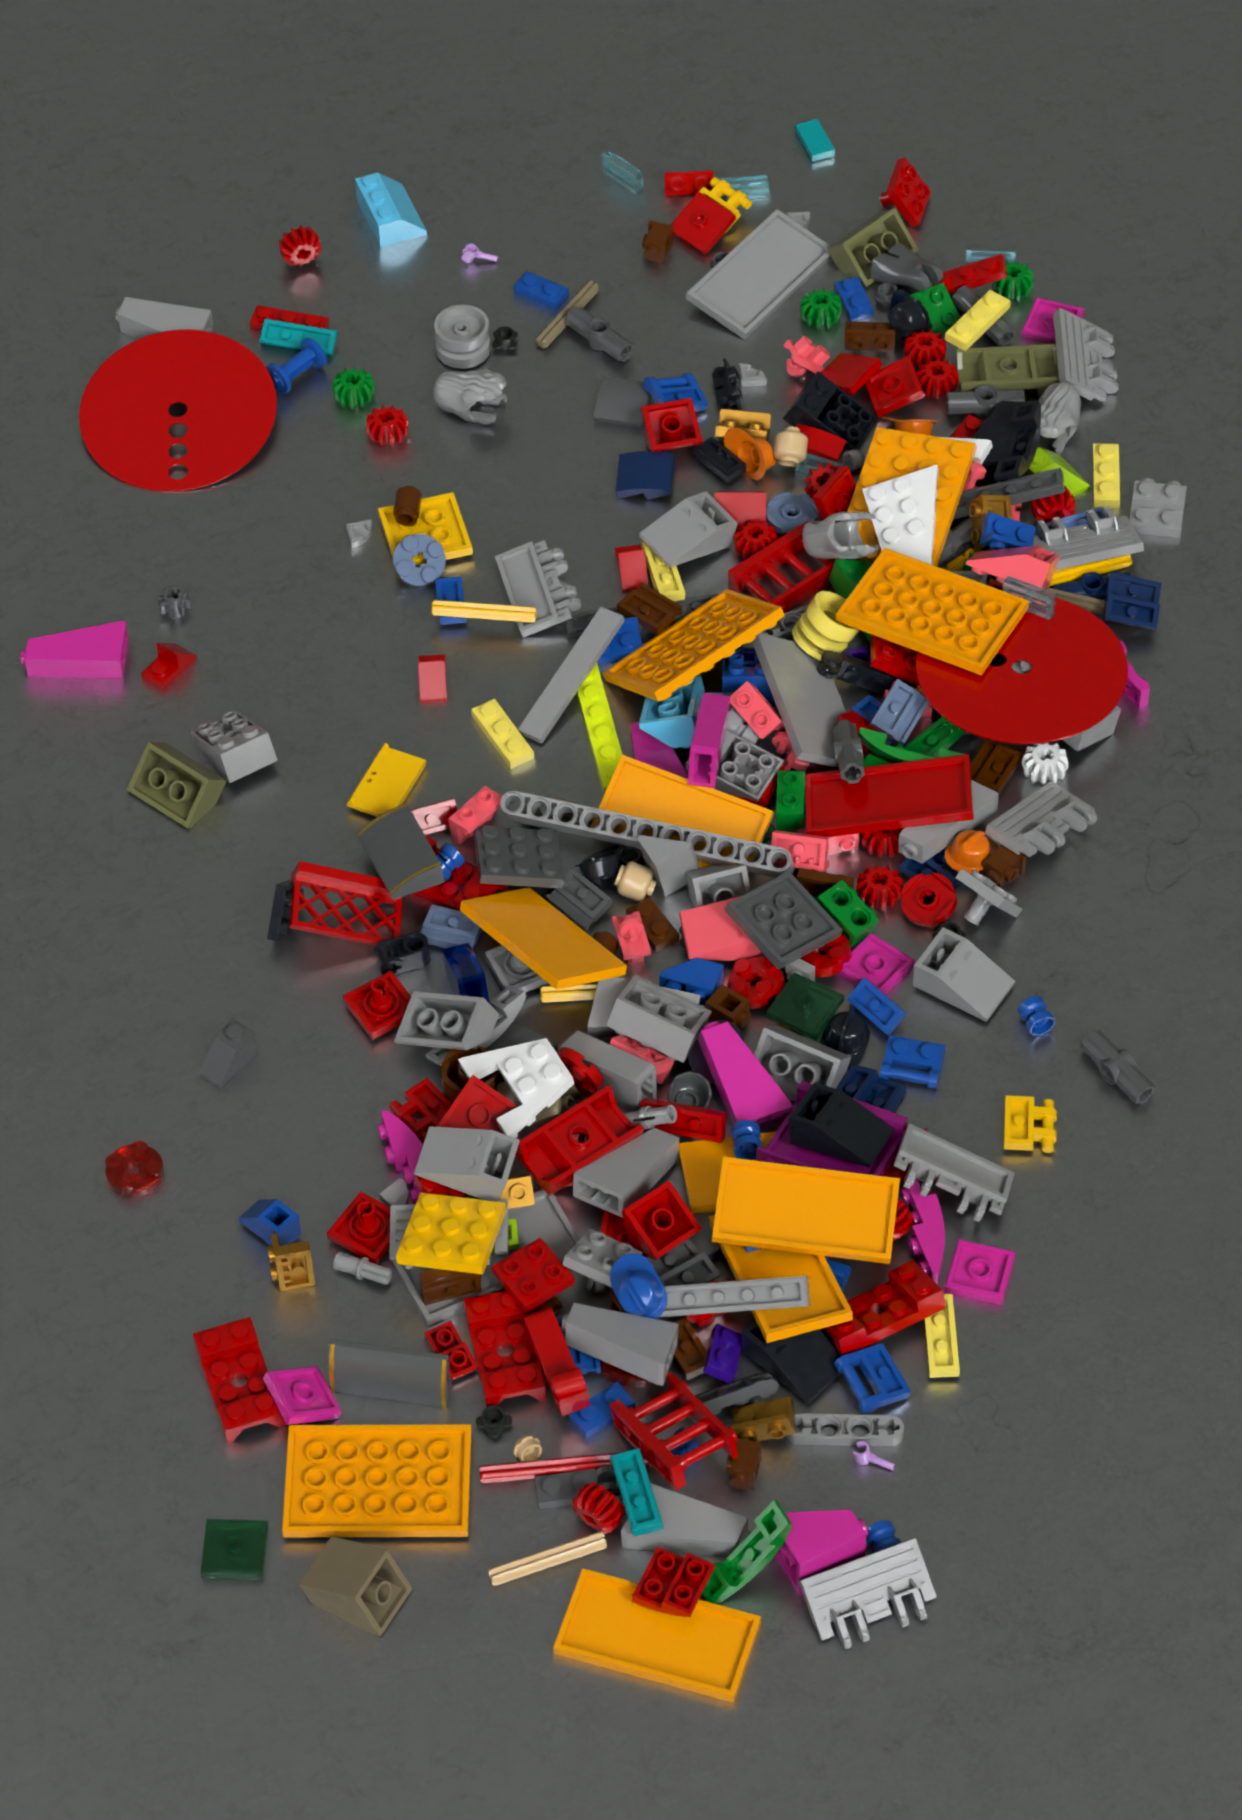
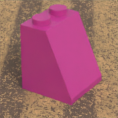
[775,1509,868,1595]

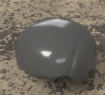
[667,1071,712,1109]

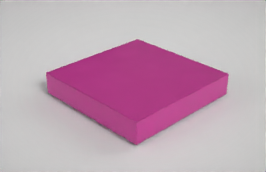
[1021,297,1084,344]
[837,932,915,995]
[944,1239,1016,1305]
[263,1366,342,1425]

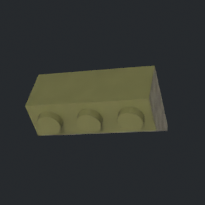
[827,207,919,288]
[127,742,227,828]

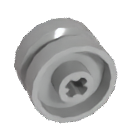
[434,304,491,369]

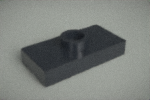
[693,436,746,483]

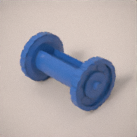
[266,337,327,394]

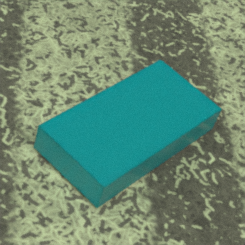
[795,119,835,162]

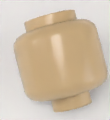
[773,427,808,467]
[614,861,657,902]

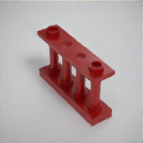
[728,521,849,613]
[609,1371,738,1490]

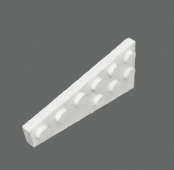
[862,465,939,565]

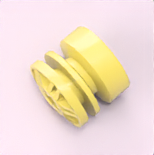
[792,591,859,661]

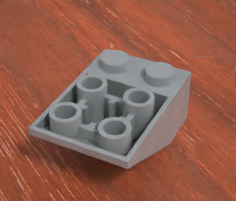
[639,491,737,568]
[190,711,278,783]
[685,730,784,802]
[913,927,1015,1022]
[414,1126,520,1202]

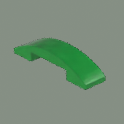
[881,716,965,764]
[859,727,965,763]
[702,1500,792,1604]

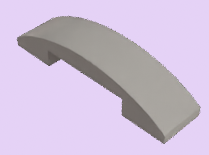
[425,985,527,1066]

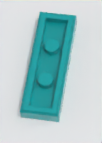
[259,319,338,357]
[610,1448,663,1537]

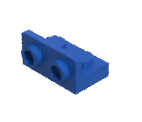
[980,512,1035,550]
[585,617,642,665]

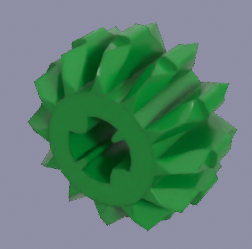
[992,260,1034,301]
[800,288,842,330]
[332,367,375,409]

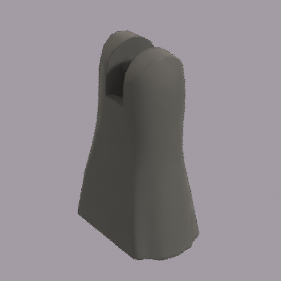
[871,243,943,291]

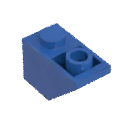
[659,958,724,1005]
[238,1199,301,1246]

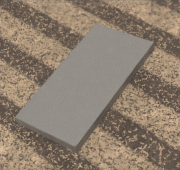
[686,209,832,340]
[752,633,846,768]
[390,1189,580,1327]

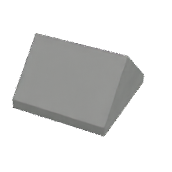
[638,835,700,897]

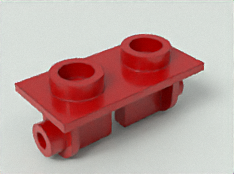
[664,170,714,197]

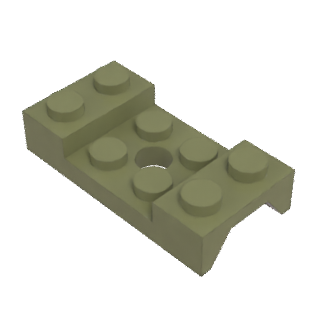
[956,344,1059,396]

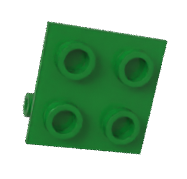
[910,283,960,336]

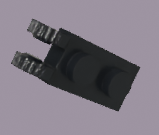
[817,650,895,695]

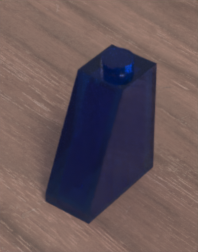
[442,943,490,1004]

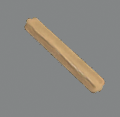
[488,1531,607,1586]

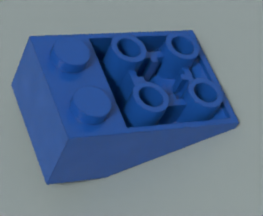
[722,645,777,707]

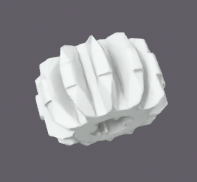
[1022,743,1069,786]

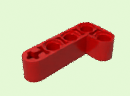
[523,1307,590,1417]

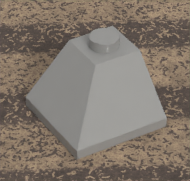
[685,864,751,908]

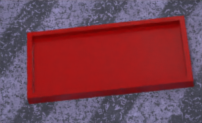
[805,754,974,837]

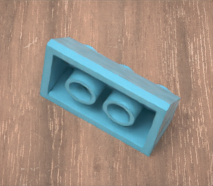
[355,172,427,247]
[639,676,705,748]

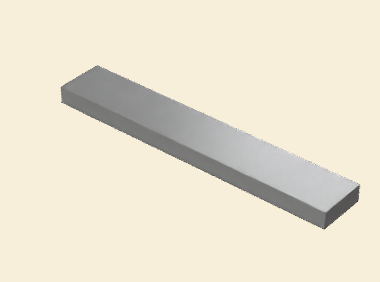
[518,607,625,744]
[660,1276,810,1317]

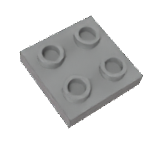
[955,869,1022,926]
[485,946,549,993]
[563,1229,643,1293]

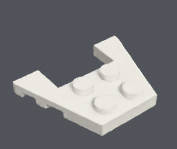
[458,1038,574,1138]

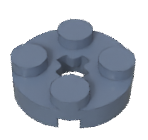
[766,492,818,536]
[392,534,446,587]

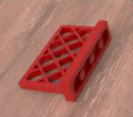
[289,861,402,946]

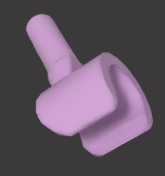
[461,243,498,263]
[852,1441,895,1471]

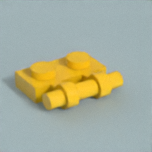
[699,177,752,233]
[1004,1095,1057,1153]

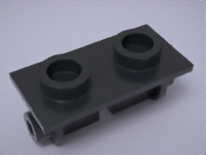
[712,358,743,410]

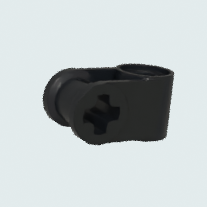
[374,932,431,976]

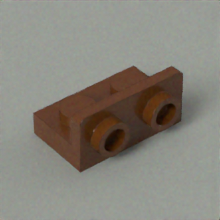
[844,321,896,351]

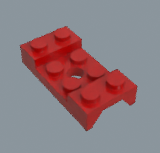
[412,835,507,911]
[515,1085,644,1196]
[824,1260,946,1356]
[464,1291,546,1407]
[193,1317,286,1443]

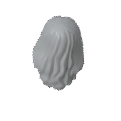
[433,368,507,425]
[1039,382,1081,455]
[802,512,879,560]

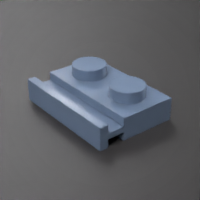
[869,679,929,746]
[419,904,483,955]

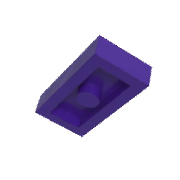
[703,1323,741,1384]

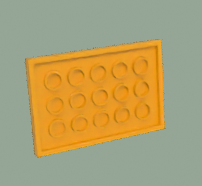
[833,427,977,567]
[836,548,1029,676]
[602,589,785,702]
[282,1424,472,1538]

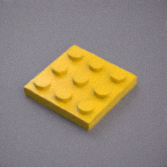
[378,492,473,566]
[396,1192,507,1275]

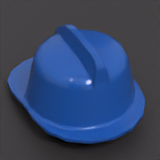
[610,1253,667,1319]

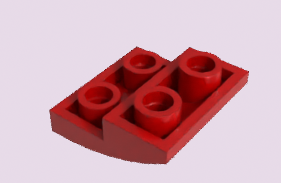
[632,1546,715,1617]

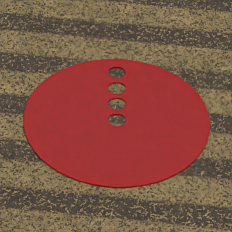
[79,329,277,492]
[916,592,1128,744]

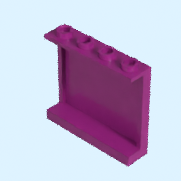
[756,1081,908,1176]

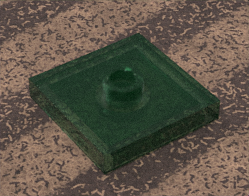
[766,972,844,1041]
[200,1519,269,1580]

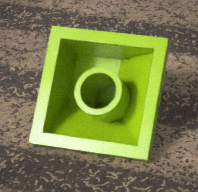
[1017,447,1090,497]

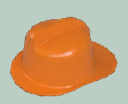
[882,417,939,436]
[724,427,778,481]
[944,830,999,873]

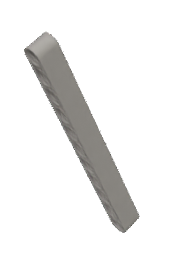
[500,791,795,878]

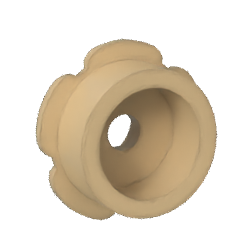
[513,1435,542,1462]

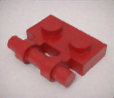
[389,1078,452,1144]

